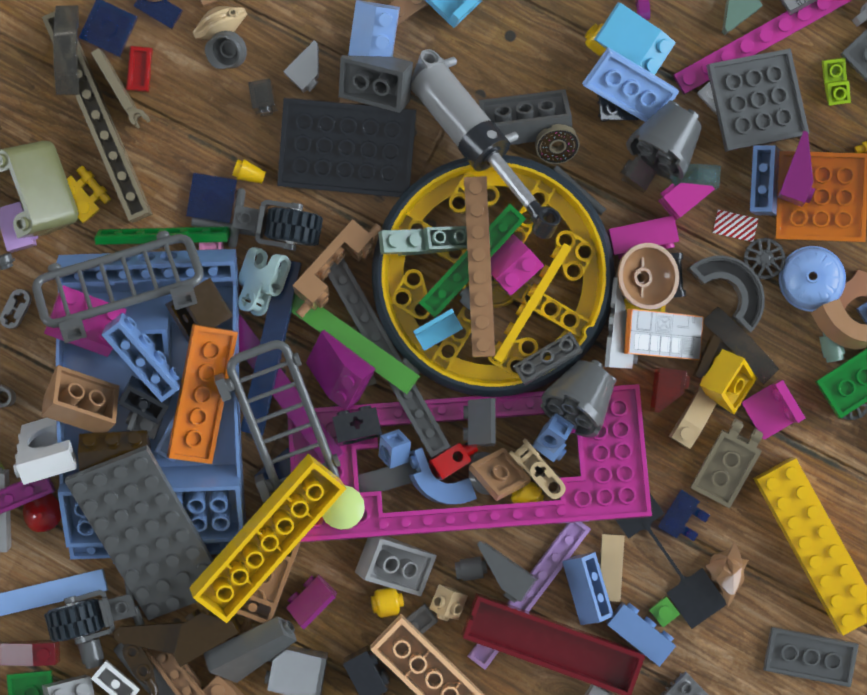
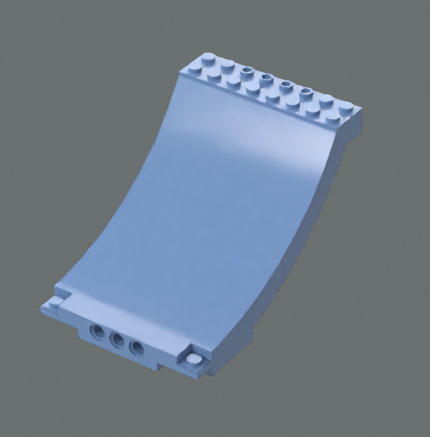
[56,249,246,564]

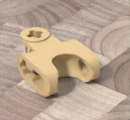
[509,439,566,499]

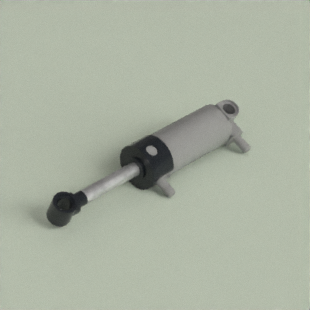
[411,49,561,239]

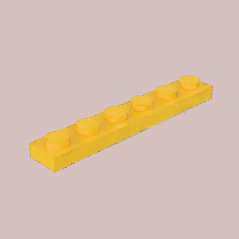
[493,243,572,363]

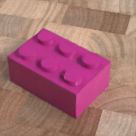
[44,285,127,357]

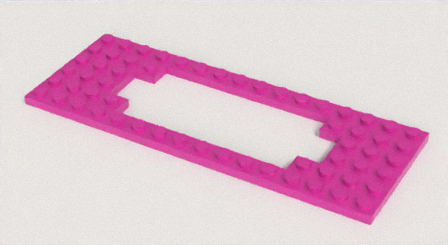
[288,384,652,543]

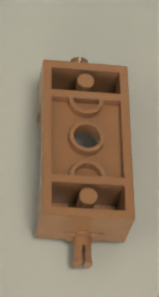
[293,219,383,318]
[237,543,301,631]

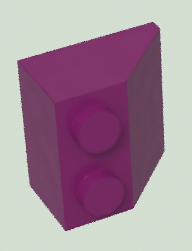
[287,574,337,630]

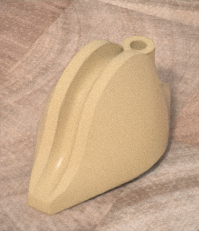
[193,6,247,40]

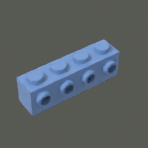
[102,313,182,403]

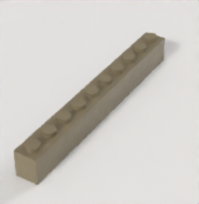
[42,9,153,223]

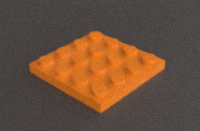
[775,151,867,243]

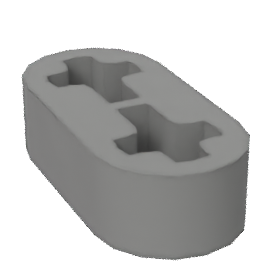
[0,289,32,329]

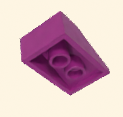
[778,131,815,207]
[306,330,376,411]

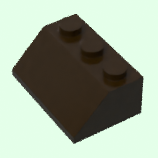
[78,430,151,472]

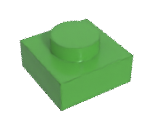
[649,596,680,627]

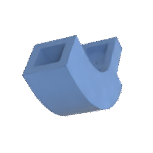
[409,448,477,505]

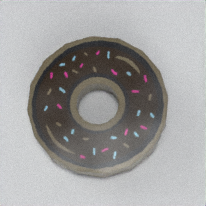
[535,124,580,164]

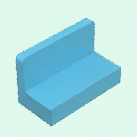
[413,309,463,351]

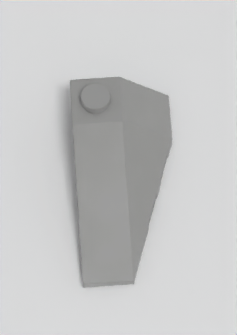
[605,277,638,369]

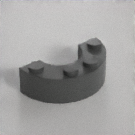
[687,256,765,333]

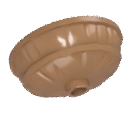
[617,243,679,310]

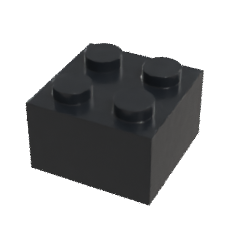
[343,645,390,695]

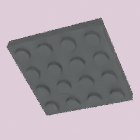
[706,48,809,152]

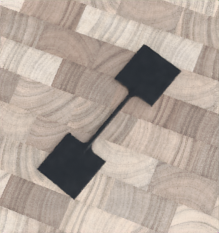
[615,493,727,629]

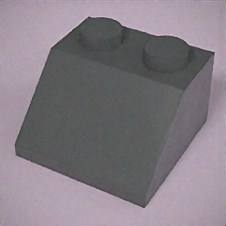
[463,398,495,446]

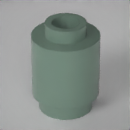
[819,333,845,363]

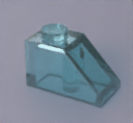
[672,164,721,190]

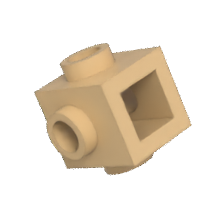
[429,584,468,621]

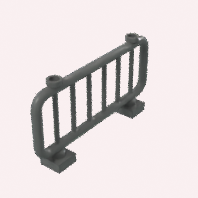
[32,231,204,343]
[214,340,341,503]

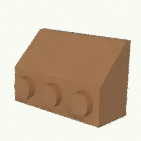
[41,365,120,433]

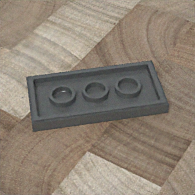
[763,626,859,687]

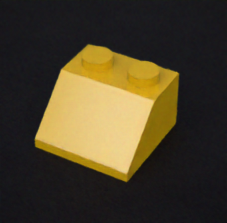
[700,349,757,414]

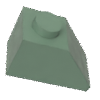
[722,0,763,36]

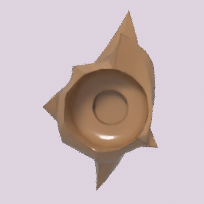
[706,542,749,608]

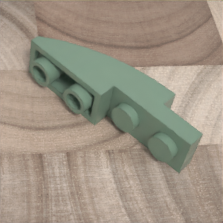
[378,226,467,256]

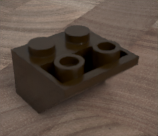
[165,278,233,343]

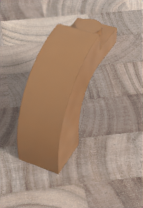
[811,299,867,349]

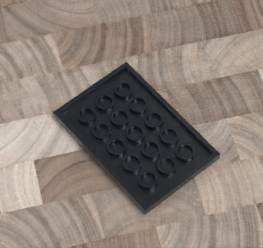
[277,97,417,197]

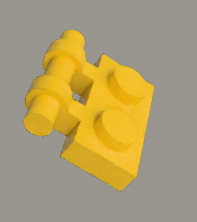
[67,166,111,223]

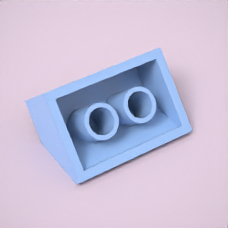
[348,0,400,57]

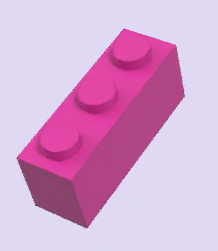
[607,215,679,259]

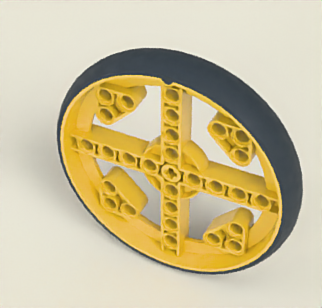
[372,155,615,397]

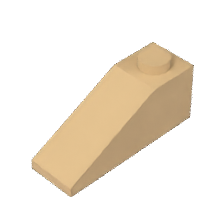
[669,387,717,449]

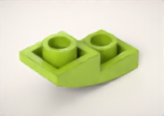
[822,57,851,105]

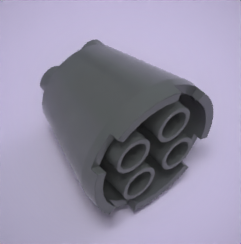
[626,100,702,180]
[541,360,617,437]

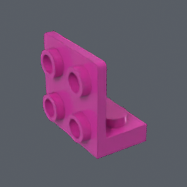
[741,380,806,440]

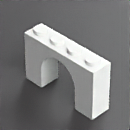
[13,418,77,485]

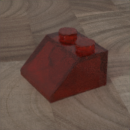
[650,368,690,413]

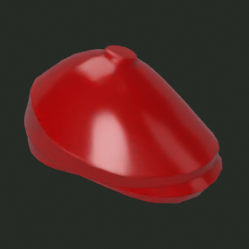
[23,493,61,532]

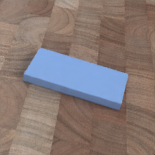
[582,47,679,122]

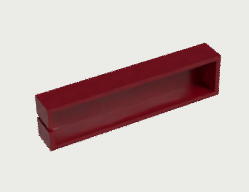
[461,593,645,695]

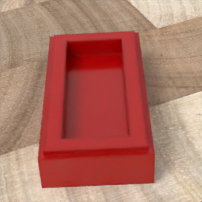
[126,46,153,92]

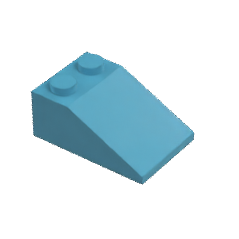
[594,2,676,75]

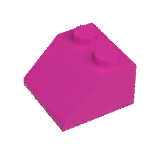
[659,183,715,221]
[491,234,544,297]

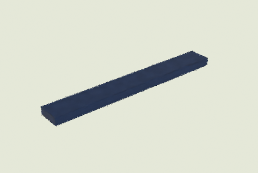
[241,261,302,436]

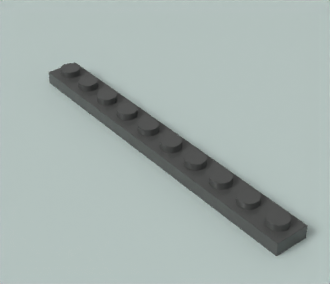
[328,258,451,458]

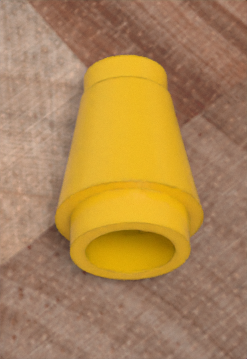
[232,159,266,184]

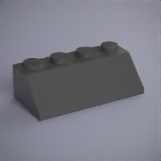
[479,89,572,145]

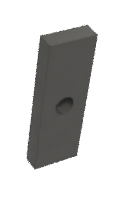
[513,332,583,386]

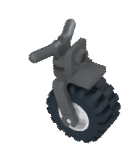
[228,188,323,251]
[44,581,145,644]

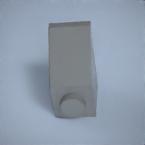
[283,40,319,93]

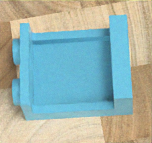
[425,0,483,28]

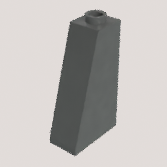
[204,617,297,683]

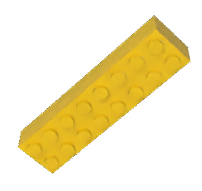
[189,454,346,623]
[753,457,867,636]

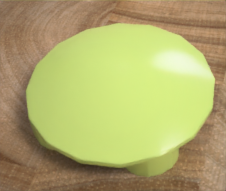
[322,485,365,530]

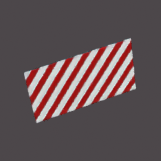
[713,210,758,242]

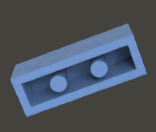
[750,145,780,215]
[562,552,614,625]
[606,602,676,667]

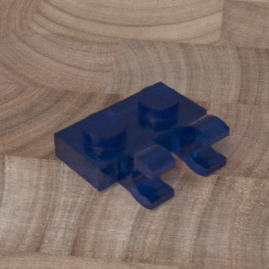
[658,489,710,541]

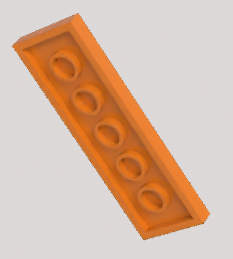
[167,324,238,464]

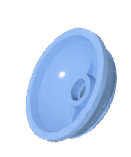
[779,246,846,312]

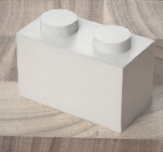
[91,660,140,695]

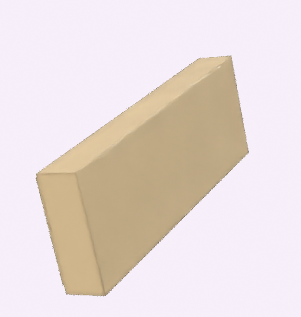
[600,534,625,602]

